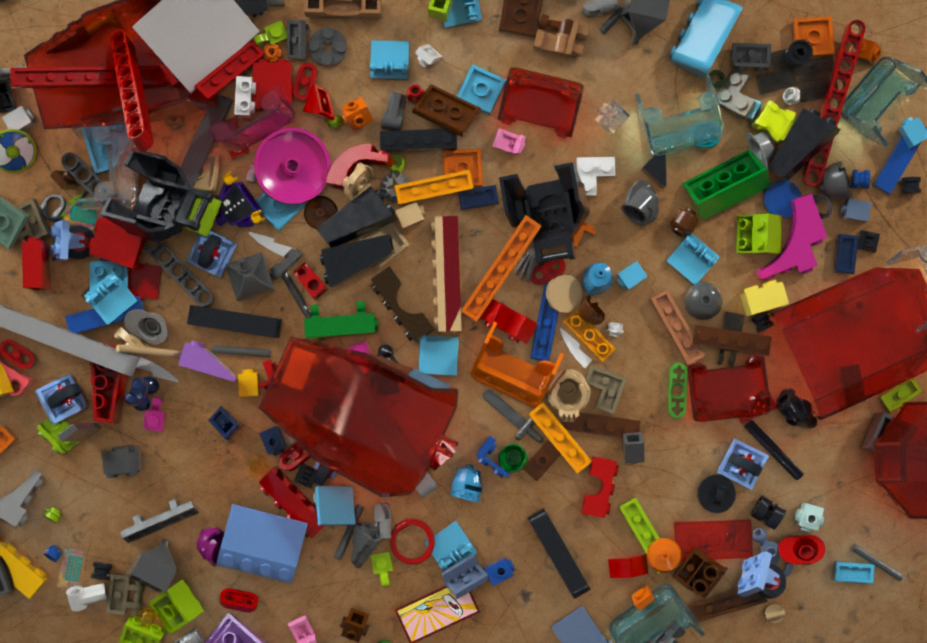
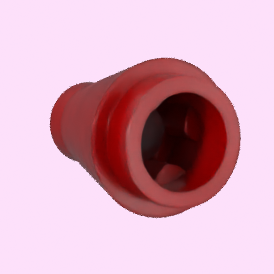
[406,84,425,103]

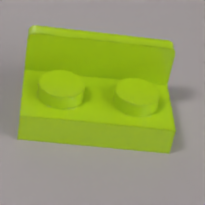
[37,418,81,455]
[118,615,166,643]

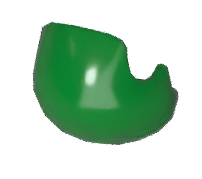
[498,444,528,473]

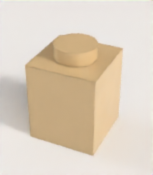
[395,202,426,230]

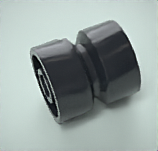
[784,40,813,69]
[750,495,787,530]

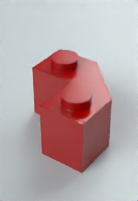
[480,299,538,344]

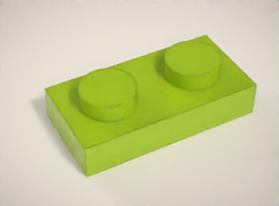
[879,375,922,413]

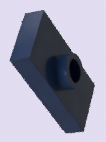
[458,185,499,211]
[834,234,858,274]

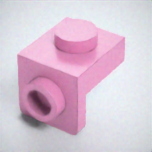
[493,129,526,155]
[288,615,317,643]

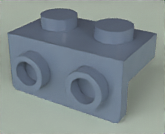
[442,554,489,599]

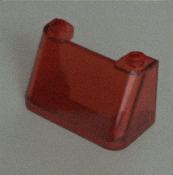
[497,67,584,138]
[687,355,771,422]

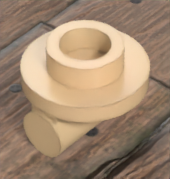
[764,604,786,624]

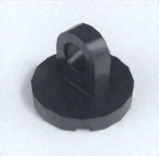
[697,475,736,513]

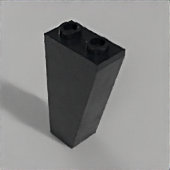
[768,108,841,180]
[316,186,396,247]
[320,234,395,287]

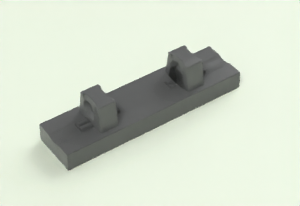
[120,499,199,543]

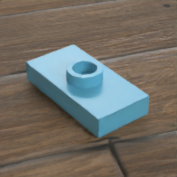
[834,561,875,584]

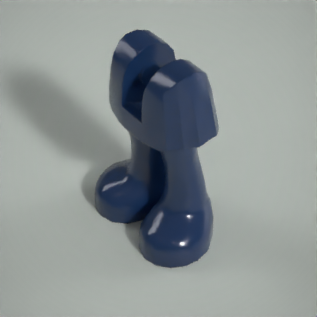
[124,377,160,411]

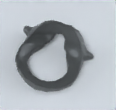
[39,194,66,222]
[812,194,833,219]

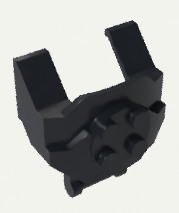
[101,148,214,242]
[499,162,590,266]

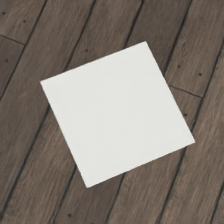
[132,0,259,93]

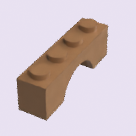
[304,0,382,18]

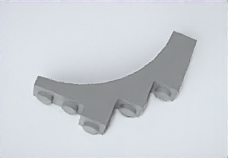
[0,470,43,529]

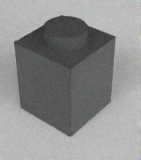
[623,432,645,464]

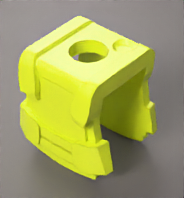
[751,100,797,144]

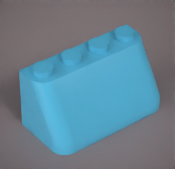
[669,0,743,79]

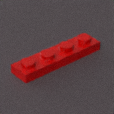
[194,40,265,102]

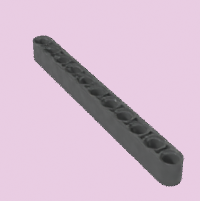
[61,152,215,307]

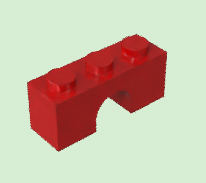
[581,456,619,518]

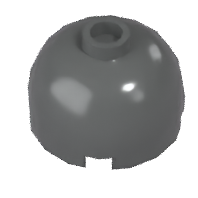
[820,161,853,201]
[684,282,723,320]

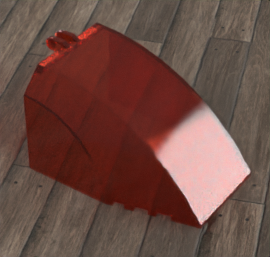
[24,0,219,130]
[259,337,459,497]

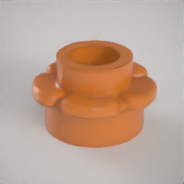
[263,44,282,62]

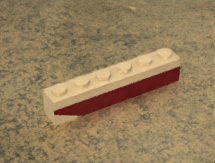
[431,216,461,333]

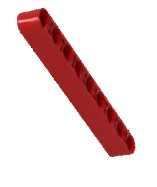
[802,20,866,186]
[110,31,154,152]

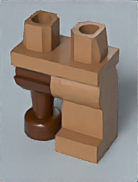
[533,14,589,58]

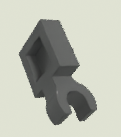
[650,622,686,643]

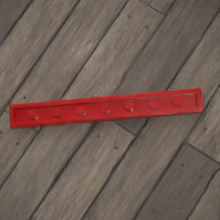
[10,65,167,89]

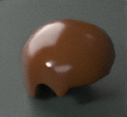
[578,296,605,325]

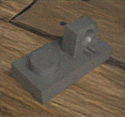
[287,20,309,59]

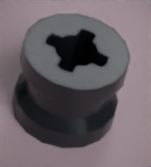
[901,177,921,194]
[751,311,775,333]
[91,562,112,580]

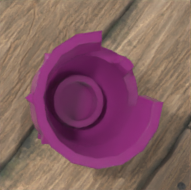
[197,526,225,567]

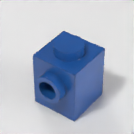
[485,557,515,586]

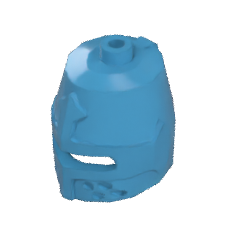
[581,262,613,296]
[450,464,482,502]

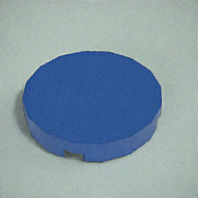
[763,180,802,218]

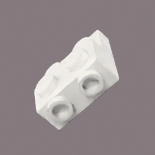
[234,76,256,121]

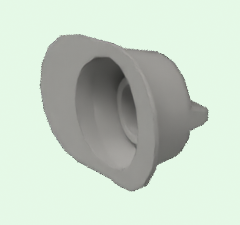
[746,131,776,173]
[124,309,168,345]

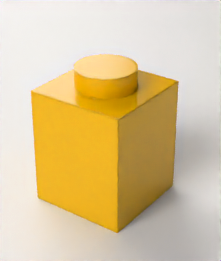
[238,369,260,397]

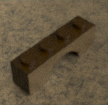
[371,266,435,343]

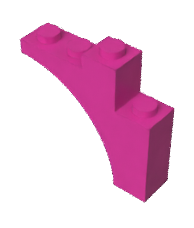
[755,194,828,281]

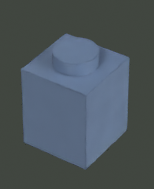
[840,199,871,223]

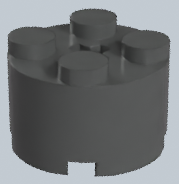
[101,445,142,478]

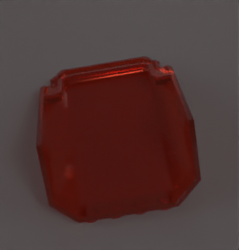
[770,267,927,420]

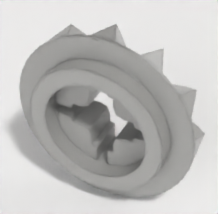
[380,172,409,203]

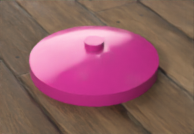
[254,128,331,205]

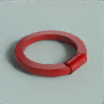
[390,518,435,565]

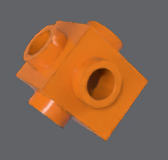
[341,96,374,131]

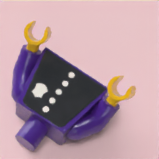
[215,171,265,228]

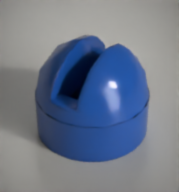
[44,545,61,562]

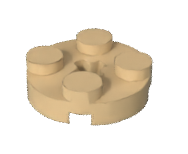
[342,163,375,201]
[114,326,151,358]

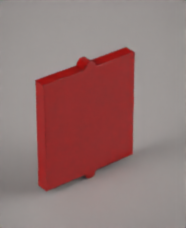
[128,262,162,300]

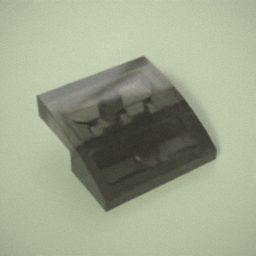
[795,57,838,102]

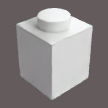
[2,106,35,132]

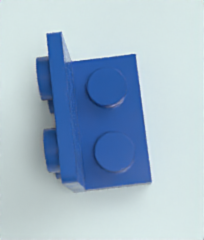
[476,435,510,478]

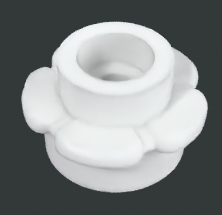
[783,87,800,105]
[605,322,624,337]

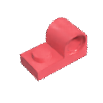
[0,360,33,396]

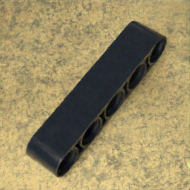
[187,305,282,338]
[527,508,591,599]

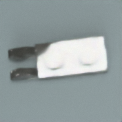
[717,312,745,367]

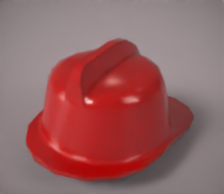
[778,535,826,566]

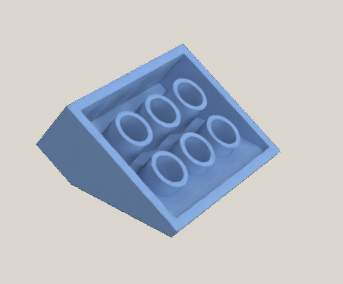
[216,504,308,584]

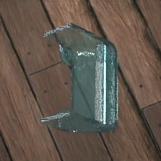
[841,56,927,147]
[635,74,724,156]
[609,583,705,643]

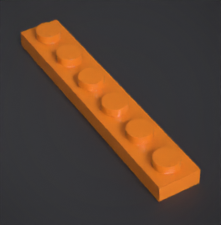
[461,215,542,322]

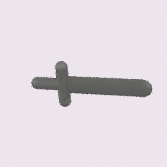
[483,390,543,443]

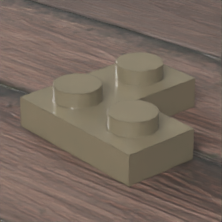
[713,68,756,119]
[585,365,627,414]

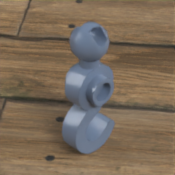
[752,528,793,577]

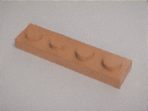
[650,289,705,365]

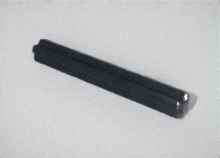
[745,420,804,480]

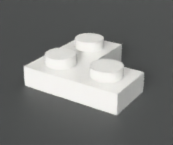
[576,157,615,196]

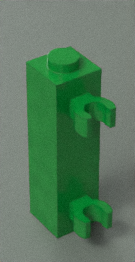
[304,301,378,340]

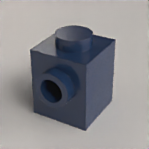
[259,425,288,456]

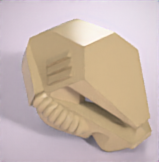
[547,369,591,422]

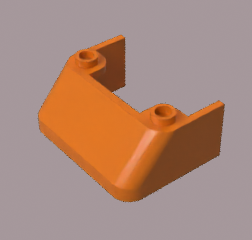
[470,322,564,407]

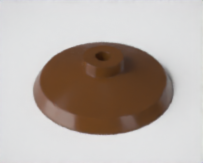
[304,196,338,229]

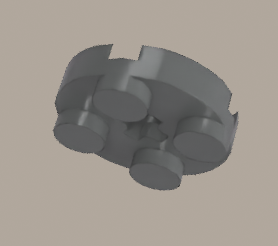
[308,27,347,66]

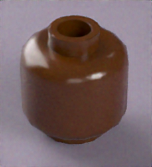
[670,208,699,237]

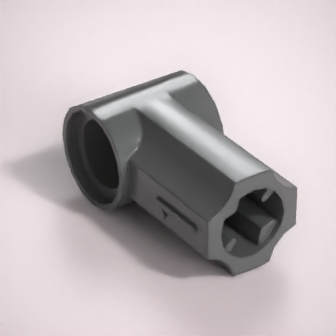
[381,92,407,131]

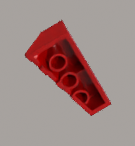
[258,466,324,538]

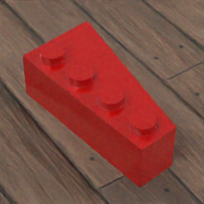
[89,344,131,424]

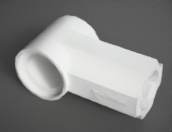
[66,583,108,611]

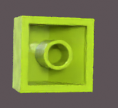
[148,579,204,635]

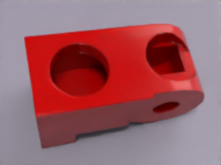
[293,262,328,301]

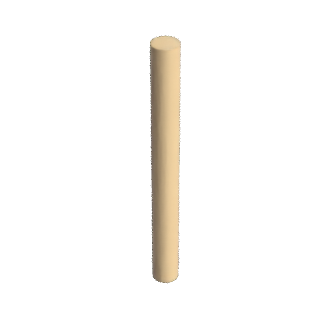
[116,344,182,359]

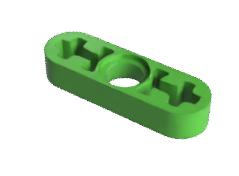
[668,363,688,418]

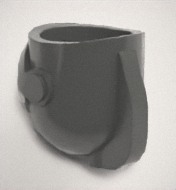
[621,180,659,226]

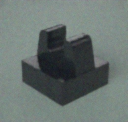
[857,230,880,253]
[294,463,318,488]

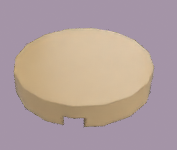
[545,275,583,313]

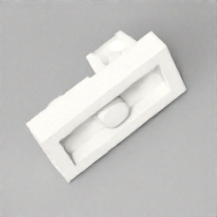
[415,44,443,68]

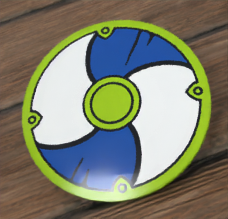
[0,129,36,173]

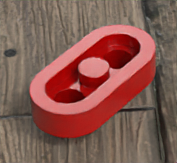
[292,63,318,101]
[530,259,566,285]
[0,339,36,369]
[279,439,314,471]
[219,588,258,613]

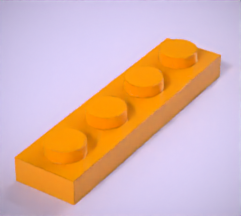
[395,170,474,205]
[529,402,592,474]

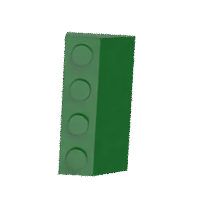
[682,149,771,220]

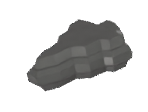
[351,522,382,568]

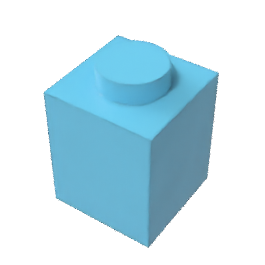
[898,117,927,149]
[616,261,648,290]

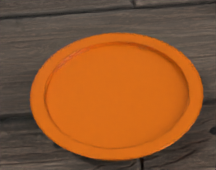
[647,538,682,573]

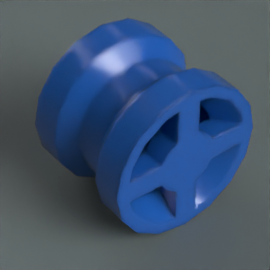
[851,170,870,189]

